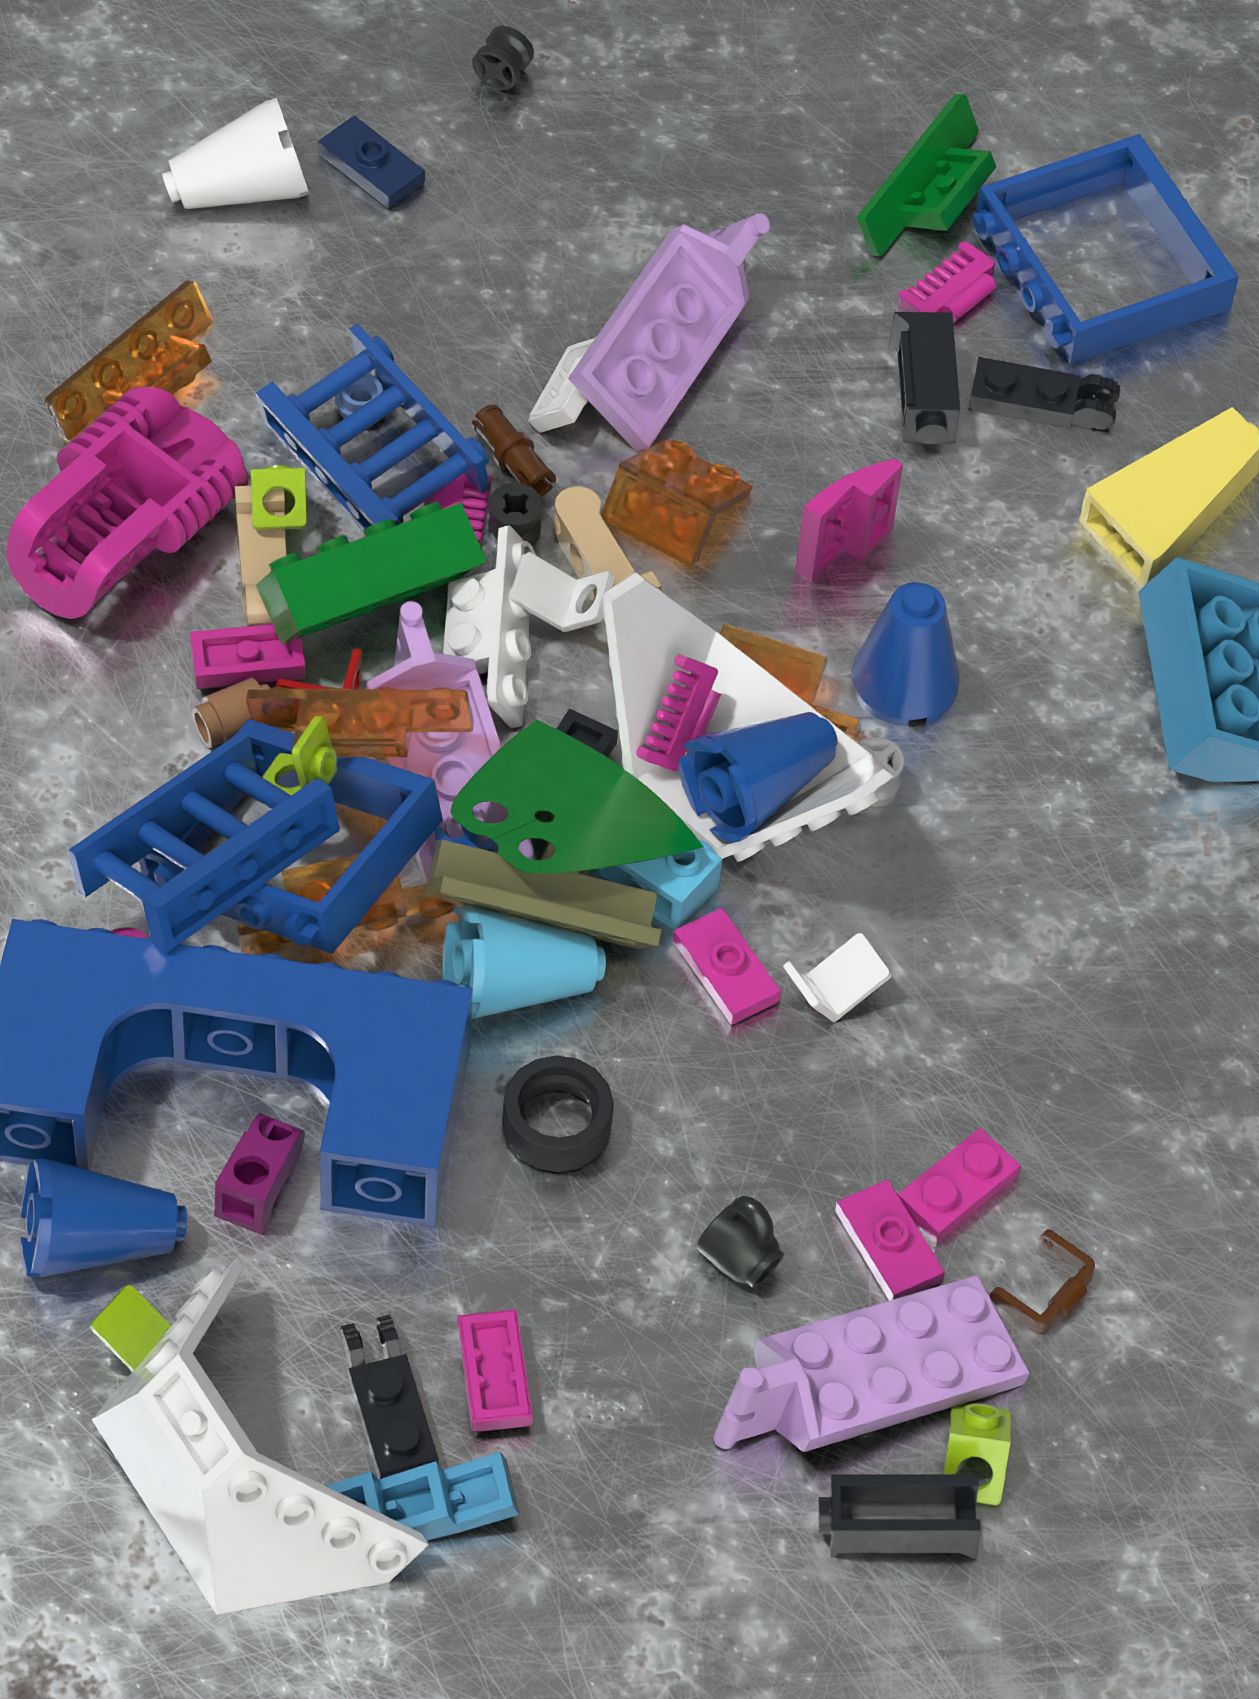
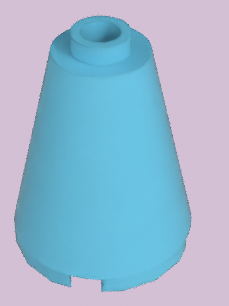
[443,905,606,1019]

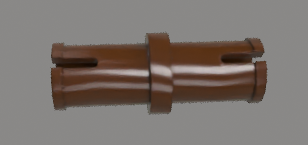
[472,404,556,497]

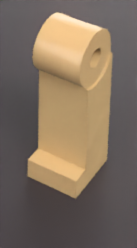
[235,486,286,626]
[553,486,662,624]

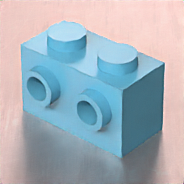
[589,839,722,930]

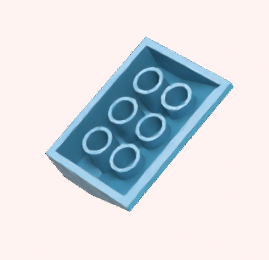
[1138,557,1259,782]

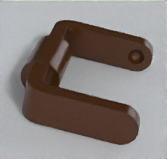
[989,1229,1095,1333]

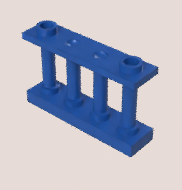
[256,323,490,531]
[68,731,340,952]

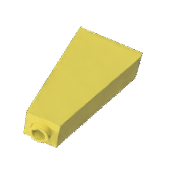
[1079,407,1259,589]

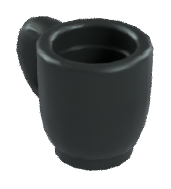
[696,1196,784,1288]

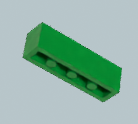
[256,502,487,645]

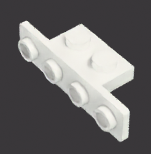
[443,525,536,729]

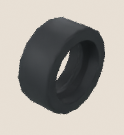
[502,1055,614,1172]

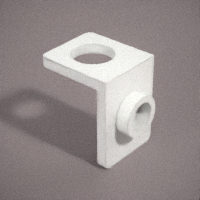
[510,552,615,632]
[783,933,892,1023]

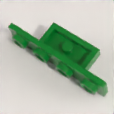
[857,94,996,256]

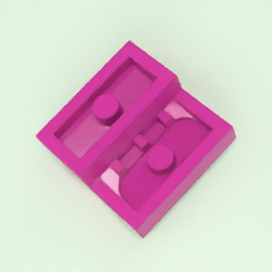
[795,459,903,583]

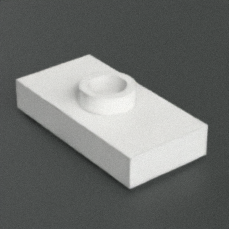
[528,338,595,433]

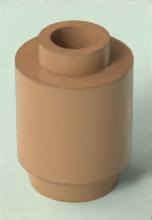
[192,678,279,748]

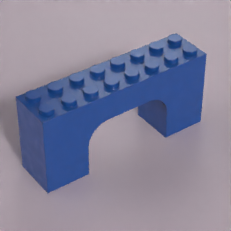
[0,919,473,1227]

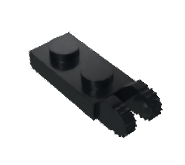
[969,357,1121,430]
[340,1314,439,1480]

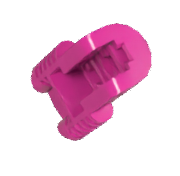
[6,386,248,619]

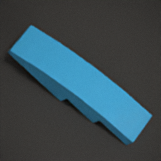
[326,1452,520,1541]

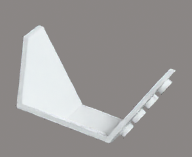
[602,572,894,862]
[91,1257,429,1615]

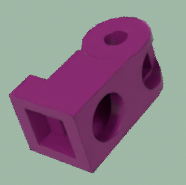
[214,1113,305,1235]

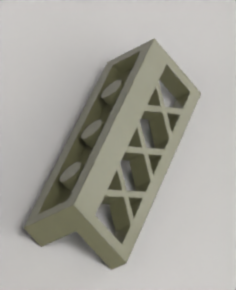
[424,839,662,949]

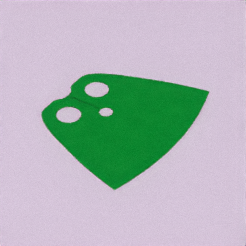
[450,720,704,874]

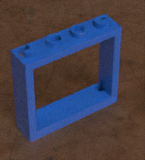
[973,134,1239,366]
[138,719,443,954]

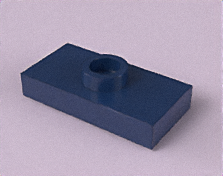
[318,115,425,209]

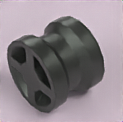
[472,26,534,90]
[488,483,542,546]

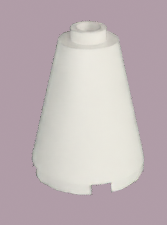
[162,98,309,209]

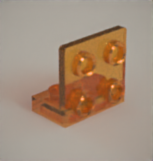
[601,440,752,567]

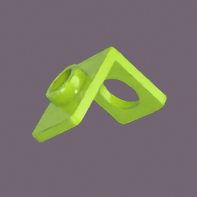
[251,465,307,530]
[263,715,338,795]
[90,1285,206,1372]
[943,1403,1011,1505]

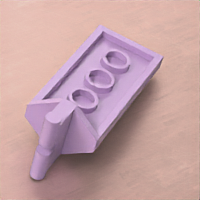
[568,213,770,452]
[366,601,537,889]
[713,1275,1030,1452]

